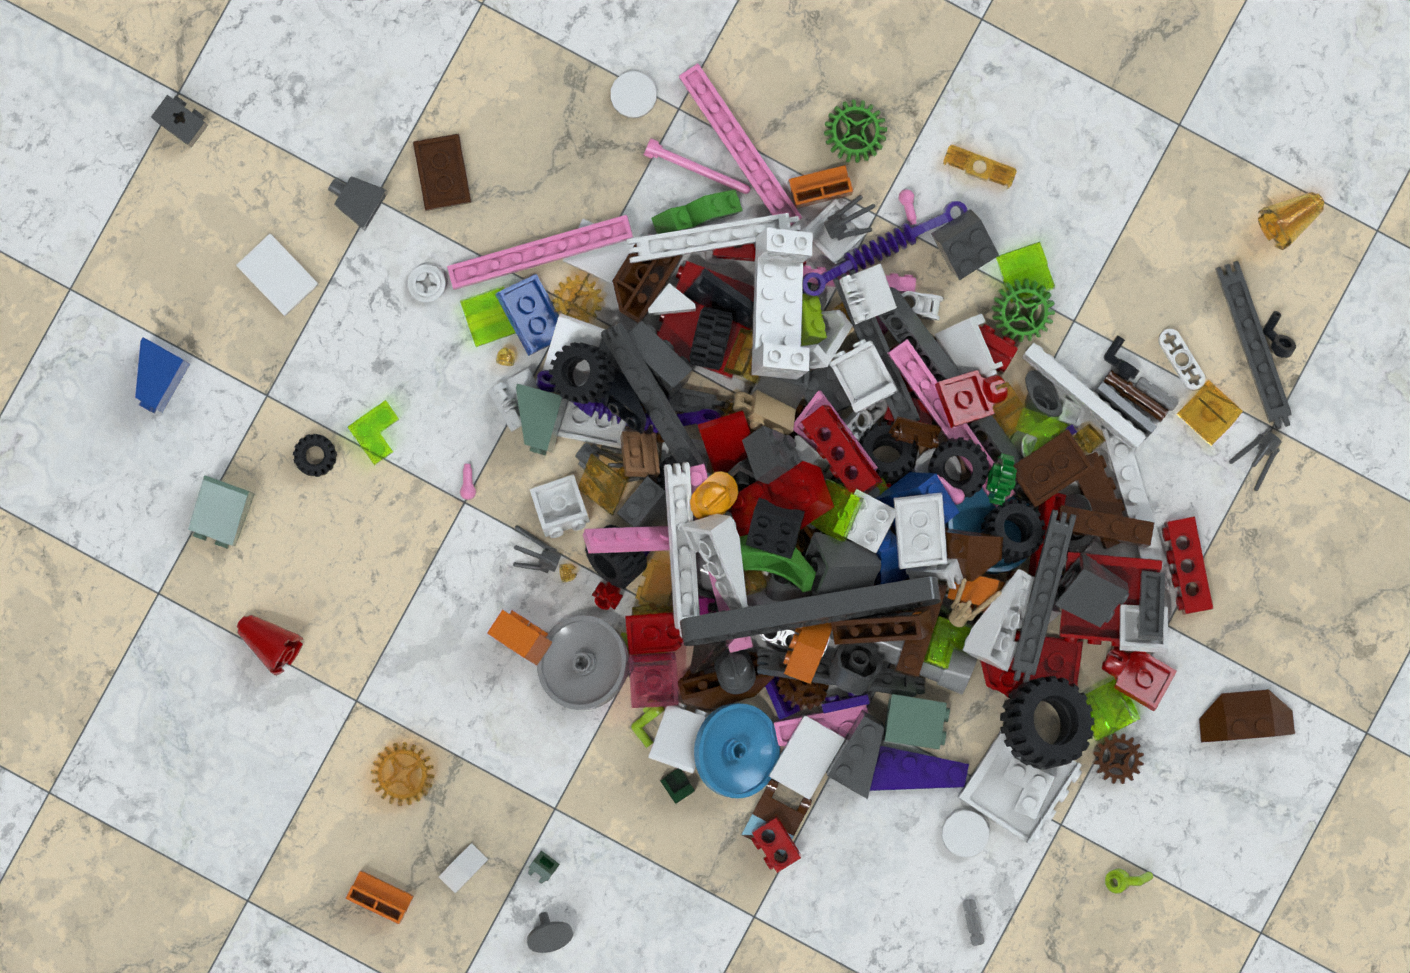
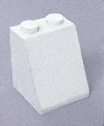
[648,701,709,774]

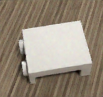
[801,310,853,369]
[934,314,1003,378]
[829,339,899,414]

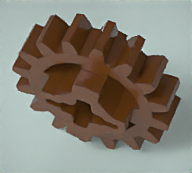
[777,677,829,710]
[1092,733,1144,784]

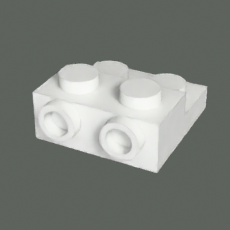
[529,474,590,538]

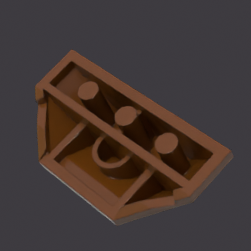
[612,244,683,323]
[945,528,1003,582]
[677,650,774,709]
[1199,689,1295,743]

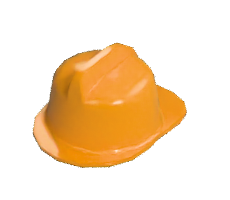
[690,472,738,519]

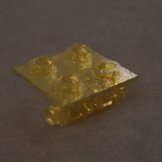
[578,454,629,516]

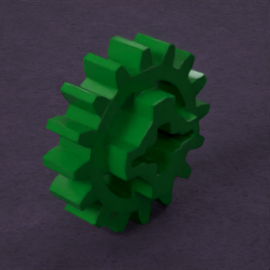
[986,453,1017,505]

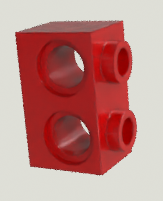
[751,815,802,873]

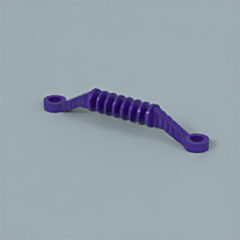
[802,201,968,296]
[536,371,721,433]

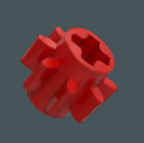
[592,582,623,610]

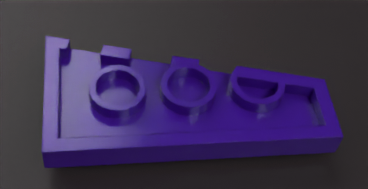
[870,745,969,791]

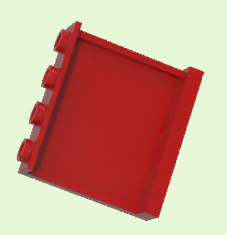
[656,261,754,380]
[1059,551,1163,647]

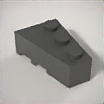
[628,320,693,401]
[826,710,884,799]

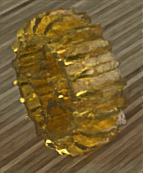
[371,742,435,806]

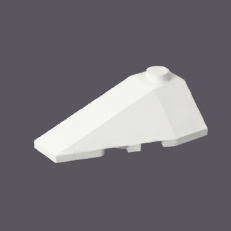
[682,514,748,610]
[963,569,1033,671]

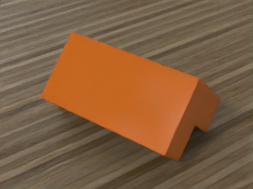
[788,165,853,209]
[346,871,414,924]

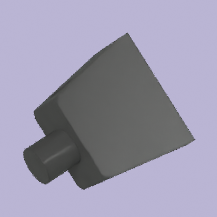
[328,176,388,231]

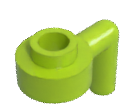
[631,702,666,748]
[1105,868,1153,894]

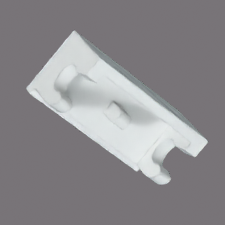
[906,558,963,589]

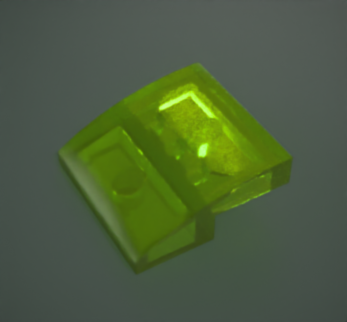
[996,242,1055,304]
[460,285,516,347]
[810,479,864,542]
[1085,679,1141,741]

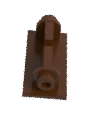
[889,416,942,449]

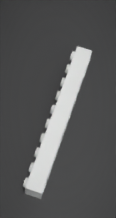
[1022,343,1146,452]

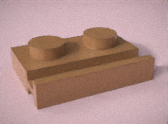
[620,431,660,477]

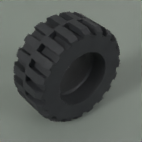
[1000,676,1095,769]

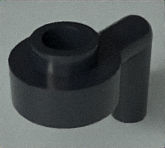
[1263,311,1296,358]
[1104,335,1140,381]

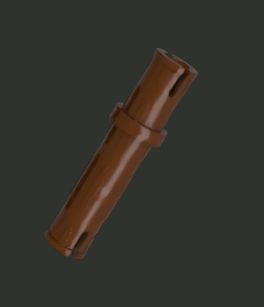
[1103,370,1169,422]

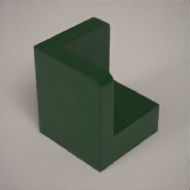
[660,768,695,804]

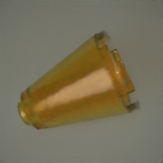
[1258,192,1324,250]

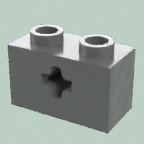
[151,95,208,148]

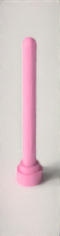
[644,138,750,194]

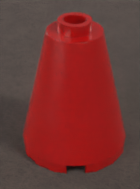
[237,615,303,676]

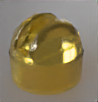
[496,347,515,366]
[559,563,577,583]

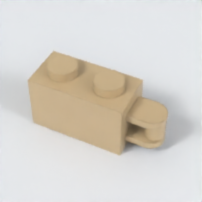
[733,390,796,435]

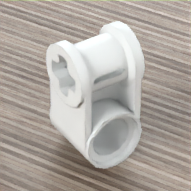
[902,291,943,321]

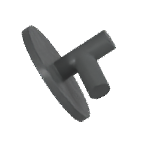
[527,912,573,953]

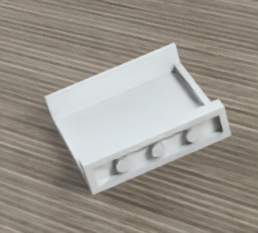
[958,730,1082,844]

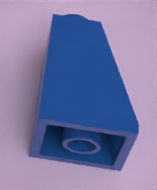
[135,337,190,414]
[875,472,960,533]
[874,529,909,585]

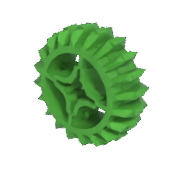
[824,100,887,163]
[991,278,1055,342]

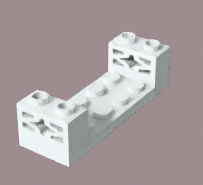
[752,228,813,380]

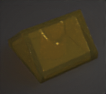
[1177,380,1243,446]

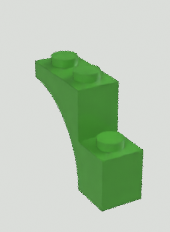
[651,189,743,234]
[740,535,816,592]

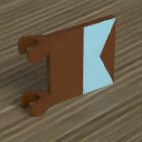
[741,779,812,857]

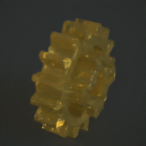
[552,275,603,323]

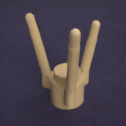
[948,578,1002,627]

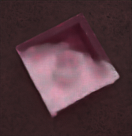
[628,652,679,708]

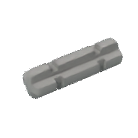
[1135,377,1179,411]
[963,899,984,946]

